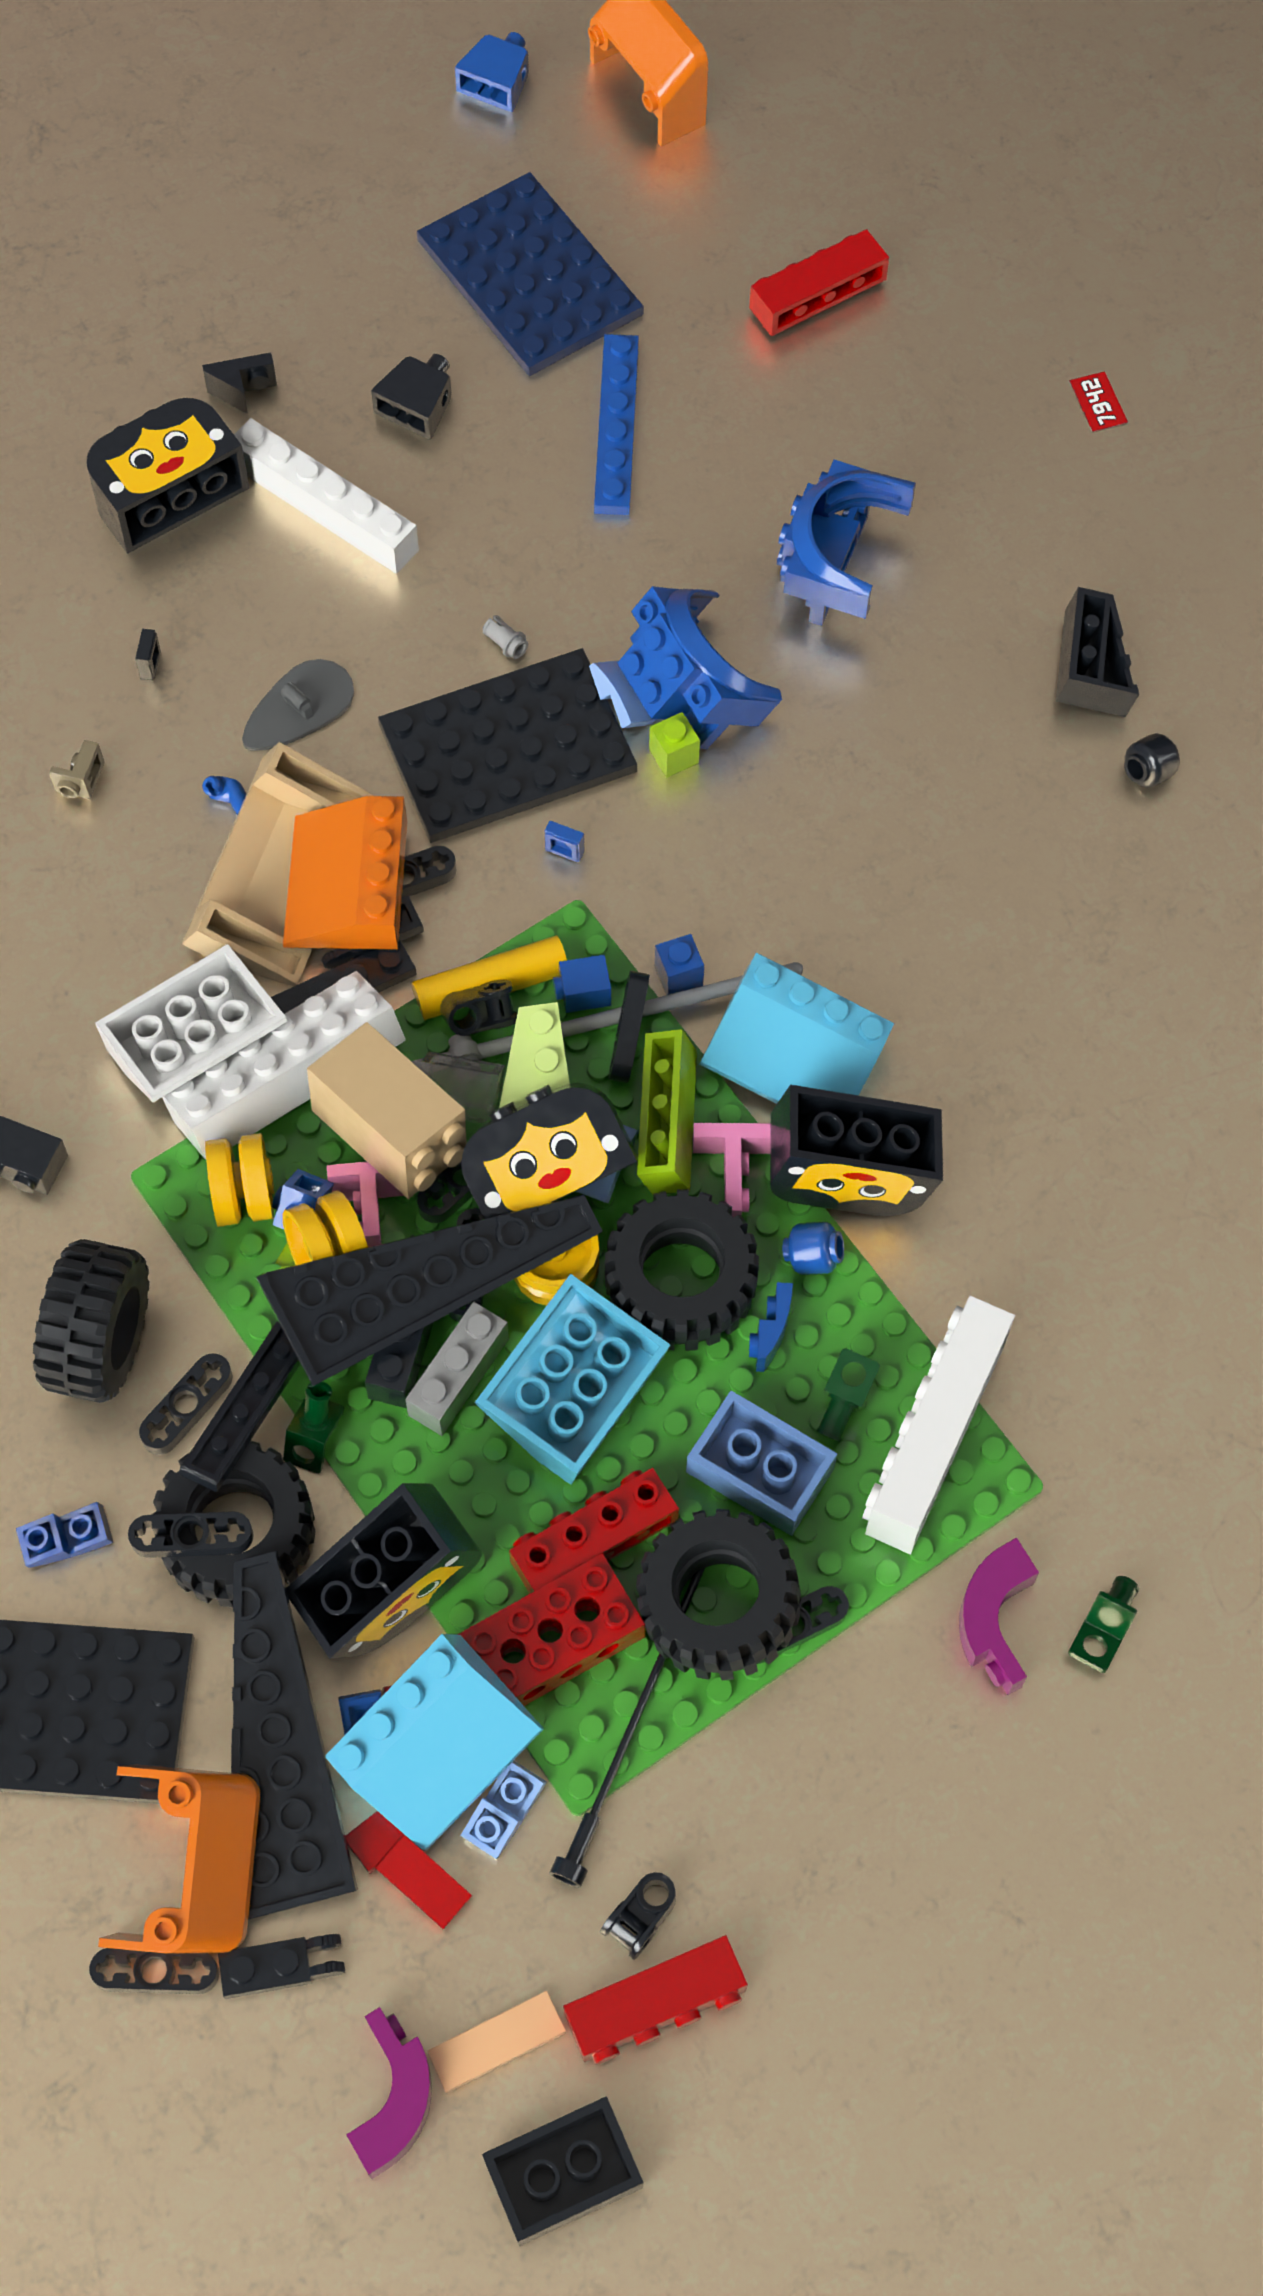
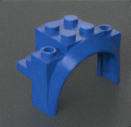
[777,460,916,626]
[617,586,782,749]

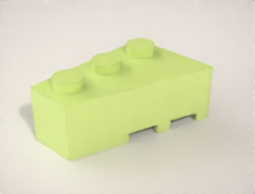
[499,1002,570,1108]

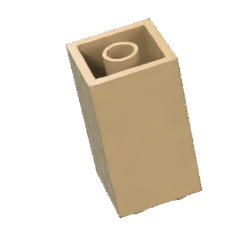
[307,1022,467,1199]

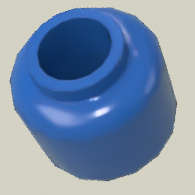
[782,1222,844,1275]

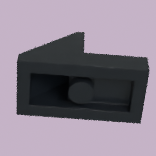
[202,352,277,413]

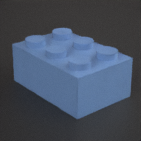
[686,1391,837,1536]

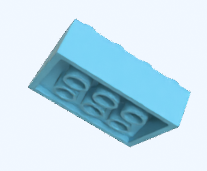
[699,952,894,1104]
[475,1274,670,1485]
[325,1634,544,1851]

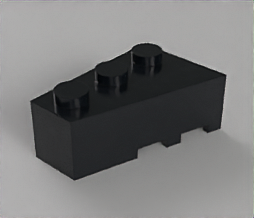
[1056,587,1140,717]

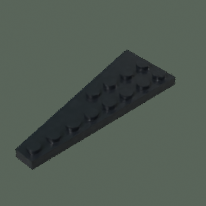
[255,1195,603,1386]
[231,1551,358,1920]

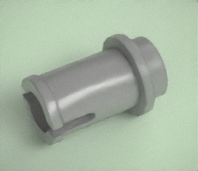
[483,615,528,659]

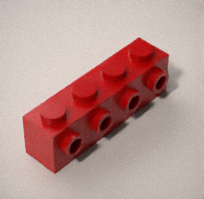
[749,229,889,336]
[509,1467,679,1594]
[563,1935,748,2065]

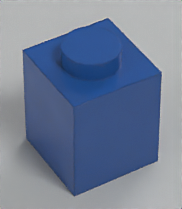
[654,934,704,995]
[553,954,611,1013]

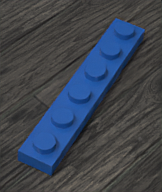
[594,334,639,515]

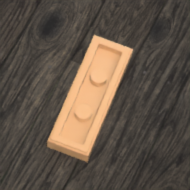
[427,1991,566,2094]

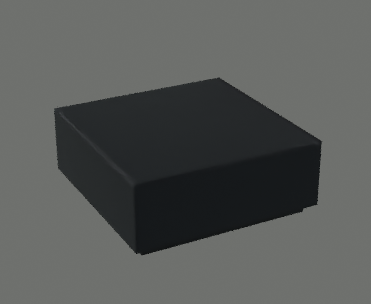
[135,628,161,681]

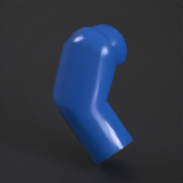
[202,776,247,815]

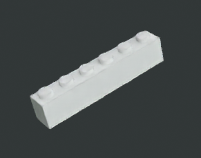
[234,418,419,574]

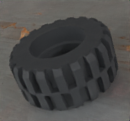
[605,1189,759,1351]
[33,1239,150,1403]
[151,1441,315,1607]
[636,1509,801,1681]

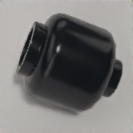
[1124,733,1180,788]

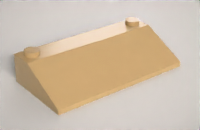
[182,742,374,986]

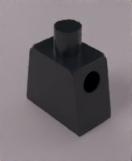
[371,354,451,440]

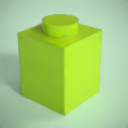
[649,712,700,778]

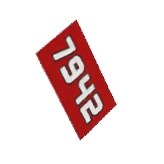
[1069,371,1128,432]

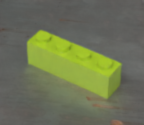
[637,1029,697,1195]

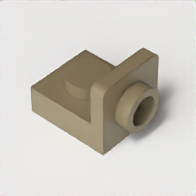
[49,740,105,799]

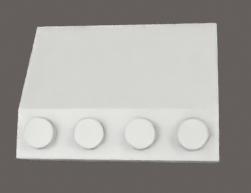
[95,944,288,1102]

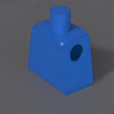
[455,32,529,113]

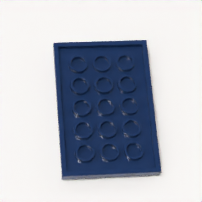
[417,172,644,377]

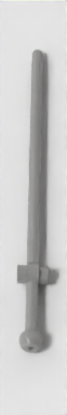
[411,962,803,1078]

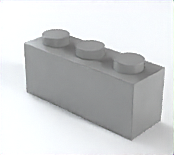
[405,1302,509,1436]

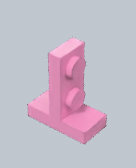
[693,1123,771,1218]
[327,1162,404,1247]

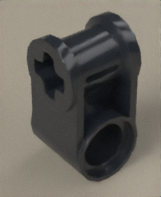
[440,980,518,1036]
[600,1872,676,1960]

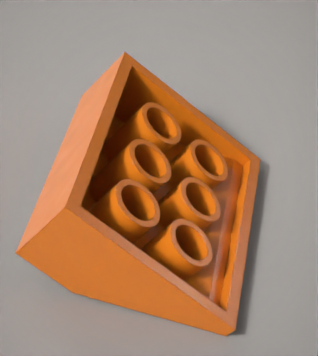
[283,796,408,950]

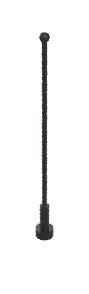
[549,1515,716,1888]

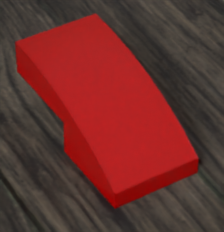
[374,1834,472,1929]

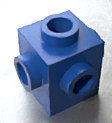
[272,1169,334,1230]

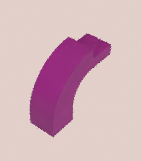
[959,1538,1039,1695]
[346,2007,432,2179]

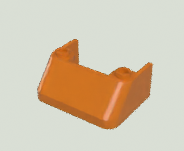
[588,0,708,147]
[98,1765,260,1953]

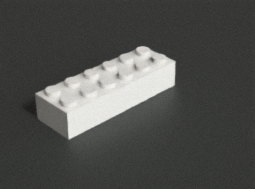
[162,971,406,1160]
[862,1296,1015,1555]

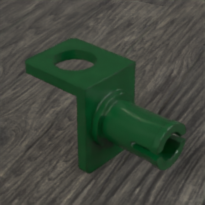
[816,1348,880,1442]
[283,1382,344,1474]
[1068,1576,1139,1673]

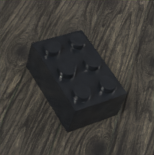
[482,2096,644,2246]

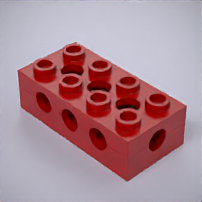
[457,1553,645,1706]

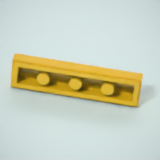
[411,935,567,1020]

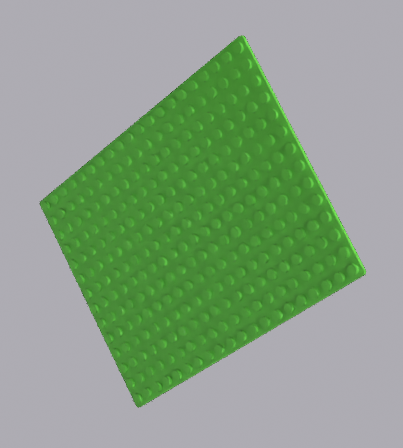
[131,900,1043,1816]

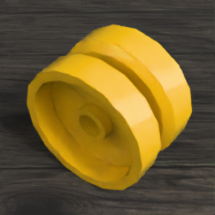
[205,1133,274,1227]
[283,1190,368,1265]
[514,1234,599,1306]

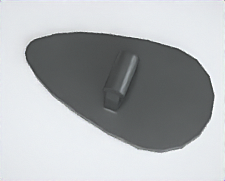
[242,659,354,751]

